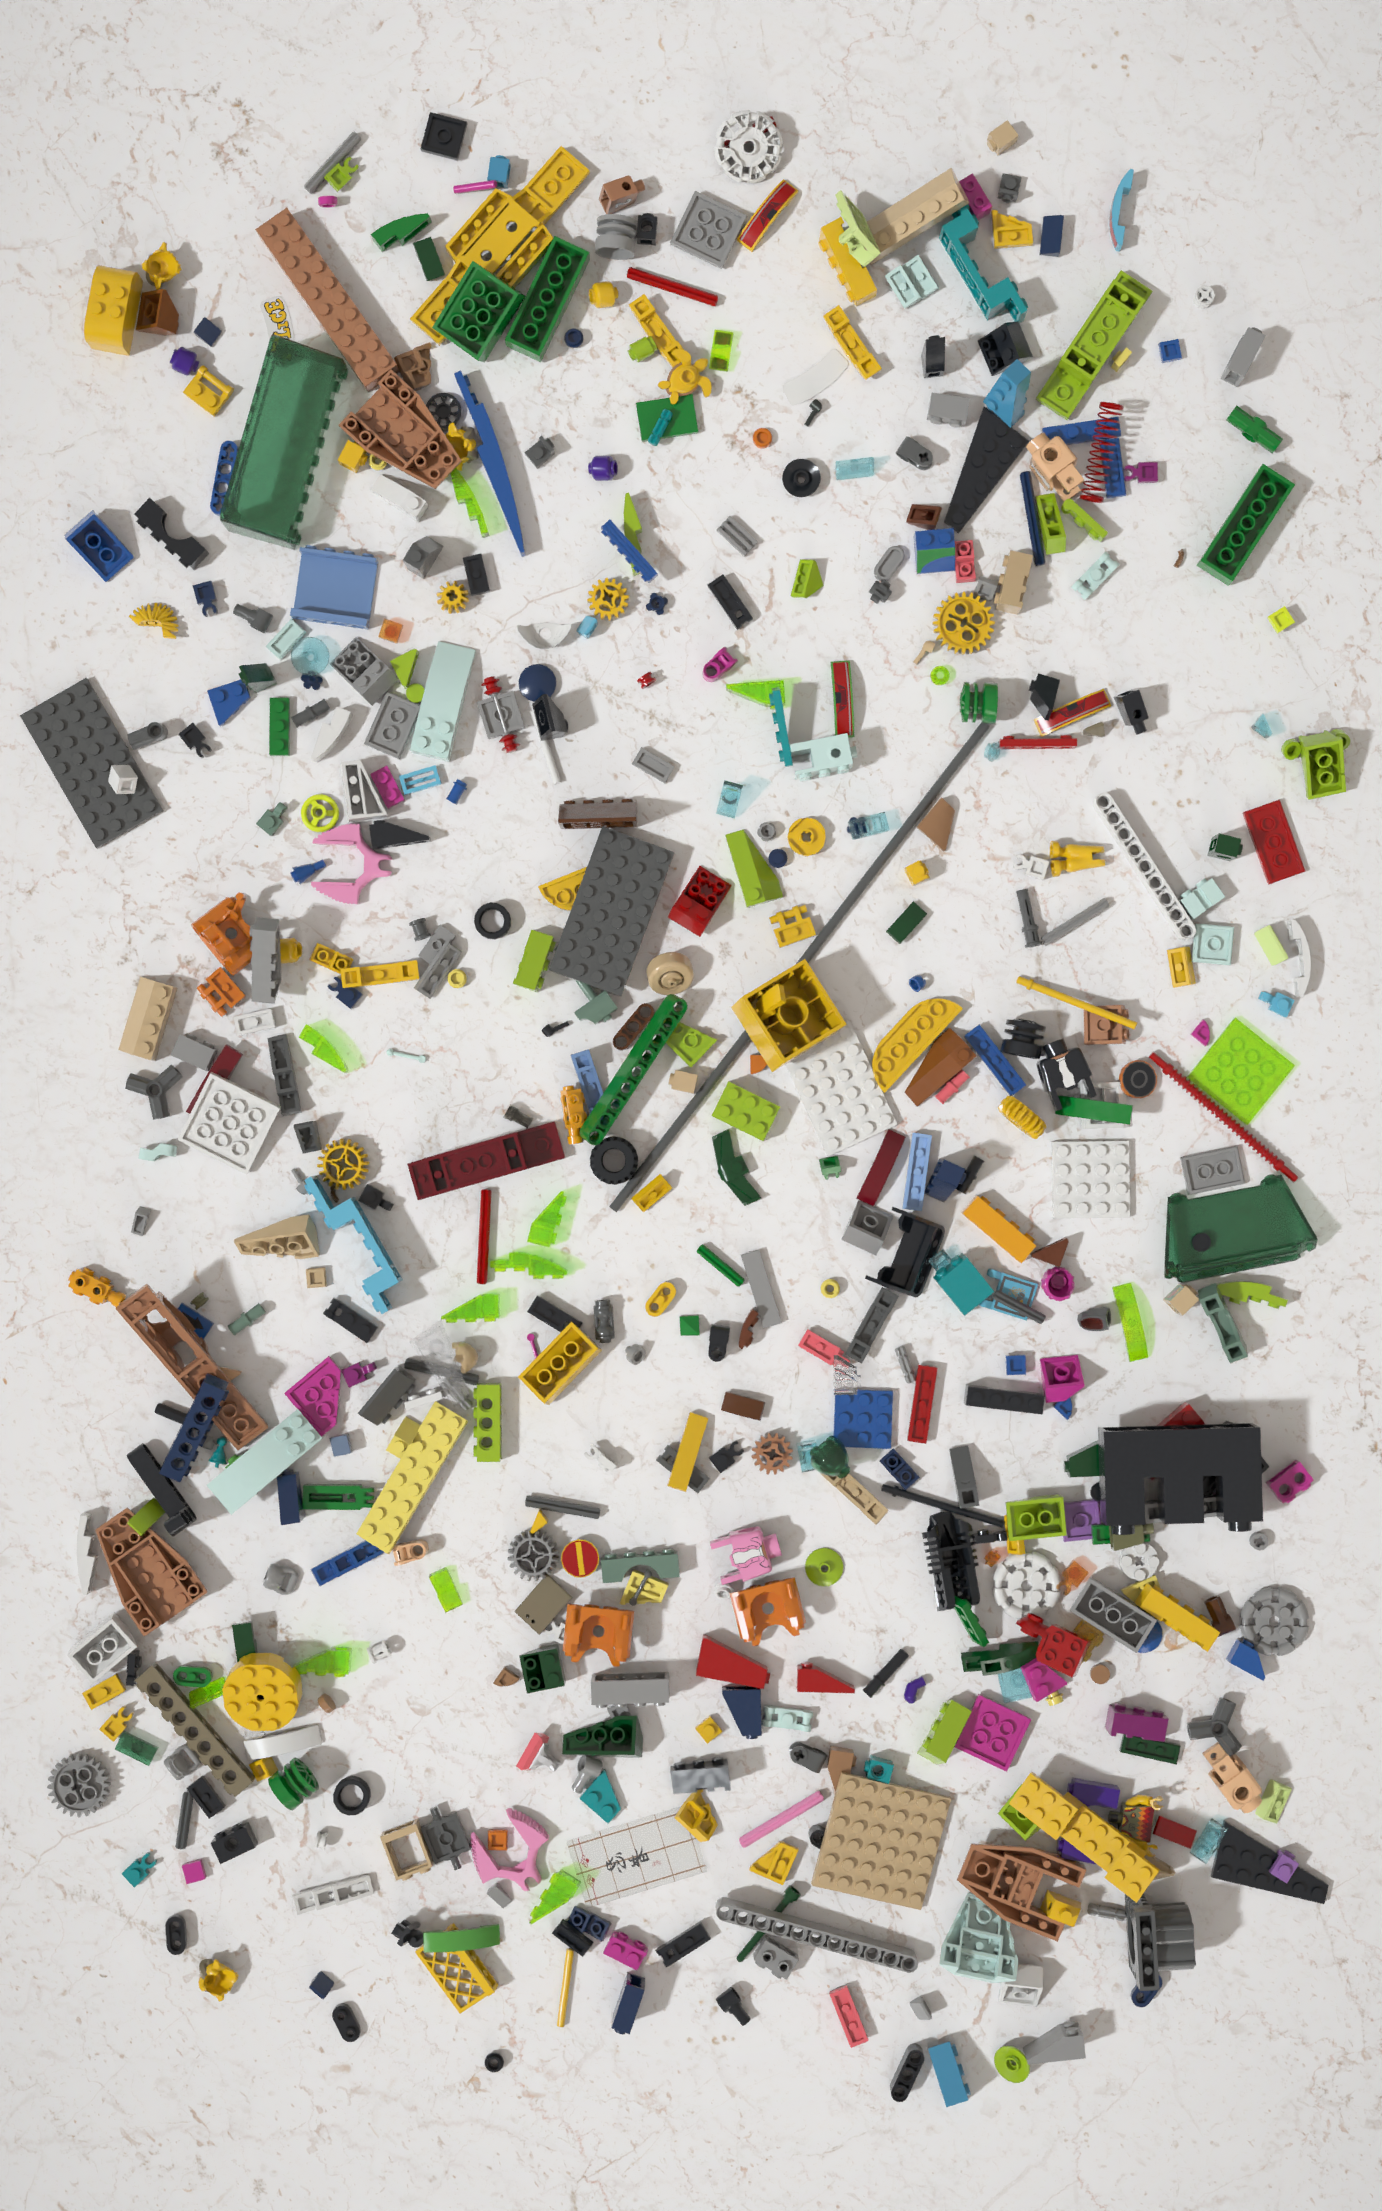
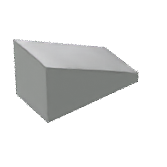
[131,1206,151,1236]
[487,1882,512,1908]

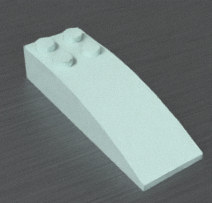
[410,641,476,762]
[207,1409,322,1515]

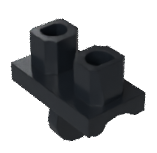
[391,1919,423,1948]

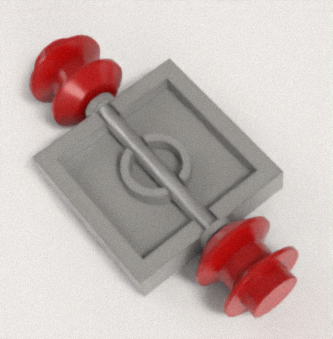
[477,676,525,753]

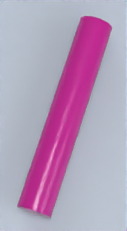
[453,180,497,194]

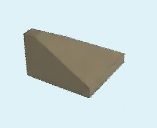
[1083,722,1105,737]

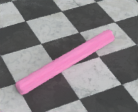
[739,1791,824,1848]

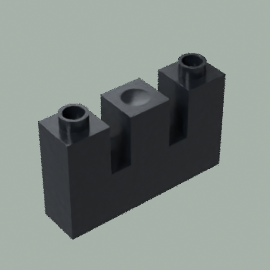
[1098,1423,1263,1535]

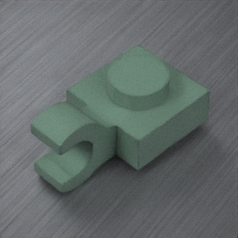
[256,802,288,836]

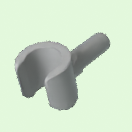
[291,1168,307,1195]

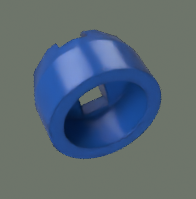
[909,975,926,992]

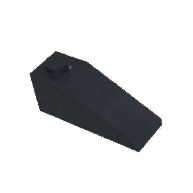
[369,820,431,850]

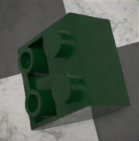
[519,1644,566,1694]

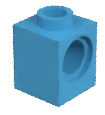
[487,155,511,189]

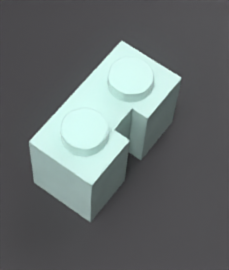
[1179,878,1225,920]

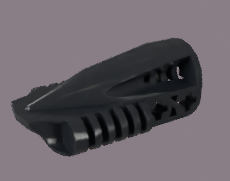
[922,1512,980,1611]

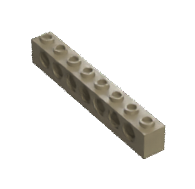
[135,1662,255,1797]

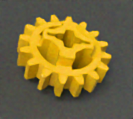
[587,578,629,621]

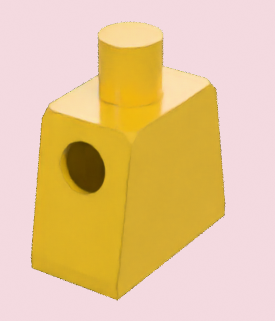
[1040,1889,1081,1927]

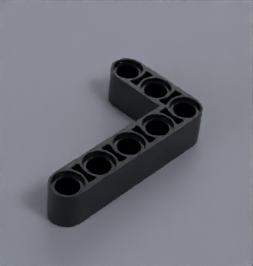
[127,1443,197,1537]

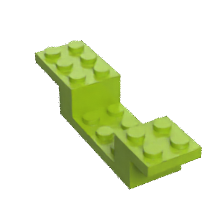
[1035,270,1153,420]

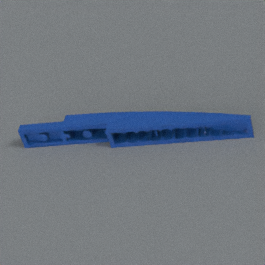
[454,370,525,557]

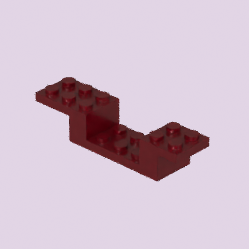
[407,1121,565,1200]

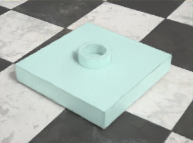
[1191,924,1234,965]

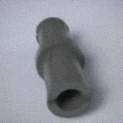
[291,699,330,728]

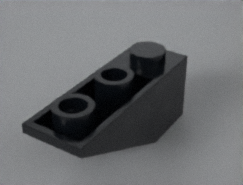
[921,335,945,378]

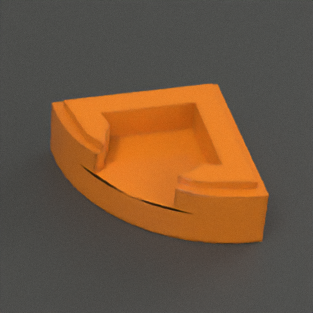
[750,1055,767,1074]

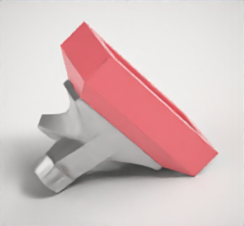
[516,1733,561,1771]

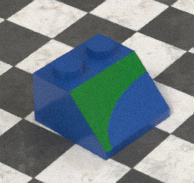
[913,528,955,574]

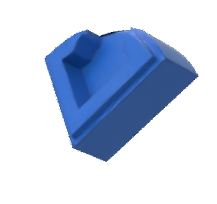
[1053,1398,1072,1420]

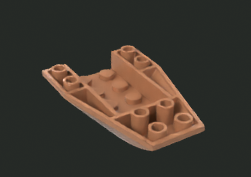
[338,369,462,489]
[95,1507,208,1637]

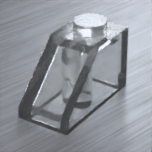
[833,1355,861,1395]

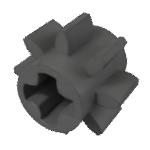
[869,579,892,604]

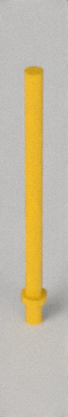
[1016,976,1138,1030]

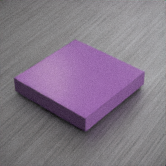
[1063,1500,1101,1542]

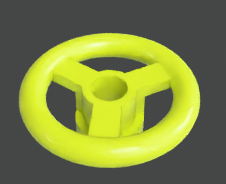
[301,794,339,832]

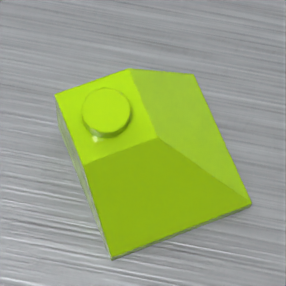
[997,1784,1041,1841]

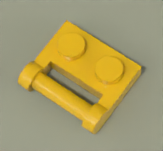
[183,365,234,417]

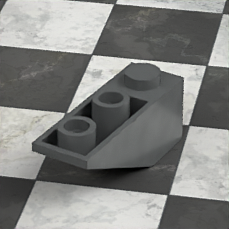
[949,1446,980,1509]

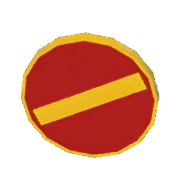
[561,1539,599,1578]

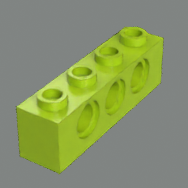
[473,1383,501,1462]

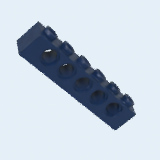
[159,1373,229,1482]

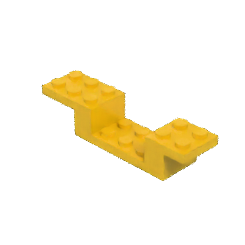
[1009,1772,1160,1903]

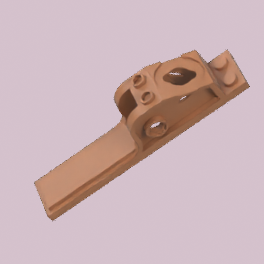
[116,1284,269,1450]

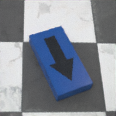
[178,1302,214,1339]

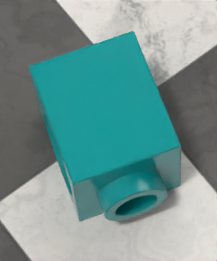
[863,1755,894,1784]

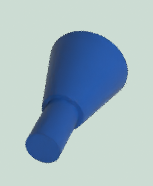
[290,859,326,885]

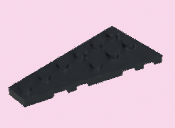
[1211,1820,1329,1904]

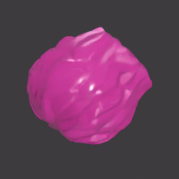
[1041,1267,1075,1301]

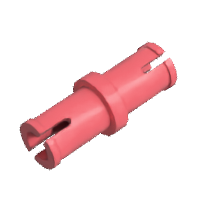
[935,1069,970,1104]

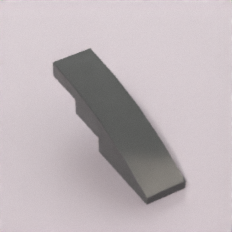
[267,1034,302,1116]

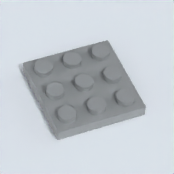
[670,191,747,269]

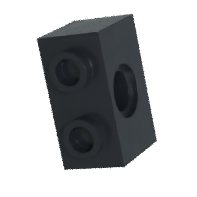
[211,1822,258,1864]

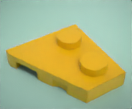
[991,210,1033,249]
[749,1841,798,1885]

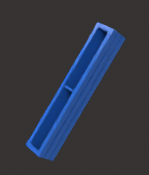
[601,519,658,583]

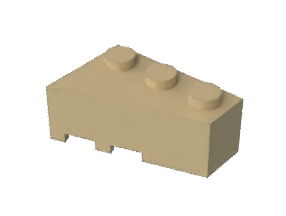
[993,550,1033,615]

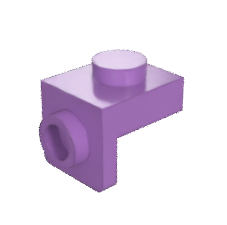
[1269,1849,1299,1883]

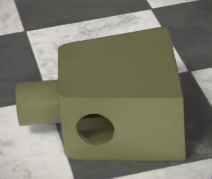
[1109,1523,1154,1551]

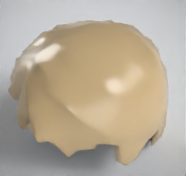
[452,1342,478,1374]

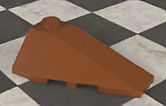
[904,1028,977,1106]

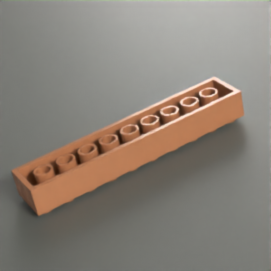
[255,208,399,392]

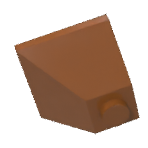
[136,289,179,336]

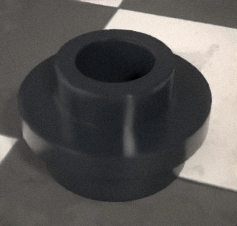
[485,2052,504,2072]

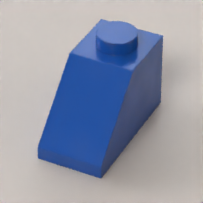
[1226,1639,1265,1681]

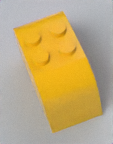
[84,265,143,356]

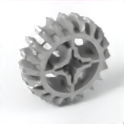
[507,1529,559,1581]

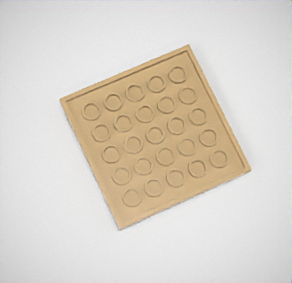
[811,1772,951,1910]

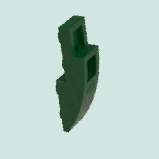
[961,1641,1039,1676]

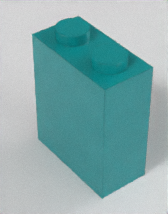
[933,1253,994,1316]

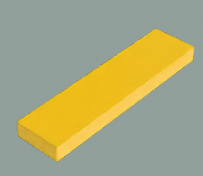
[667,1412,708,1492]

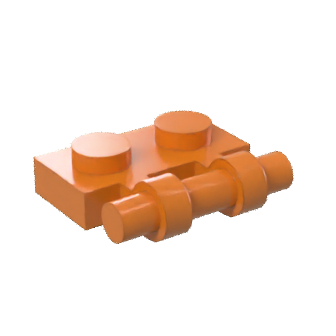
[197,967,246,1017]

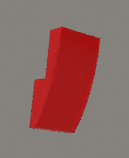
[1152,1816,1197,1849]

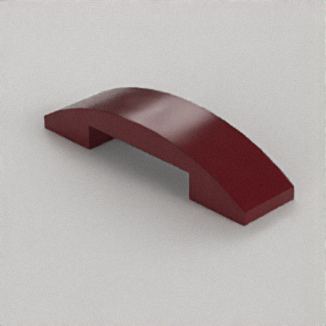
[856,1129,906,1206]

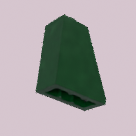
[1063,1440,1099,1477]

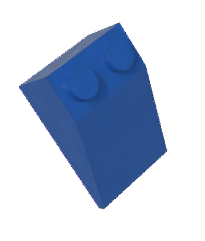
[64,510,134,582]

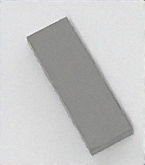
[414,941,462,999]

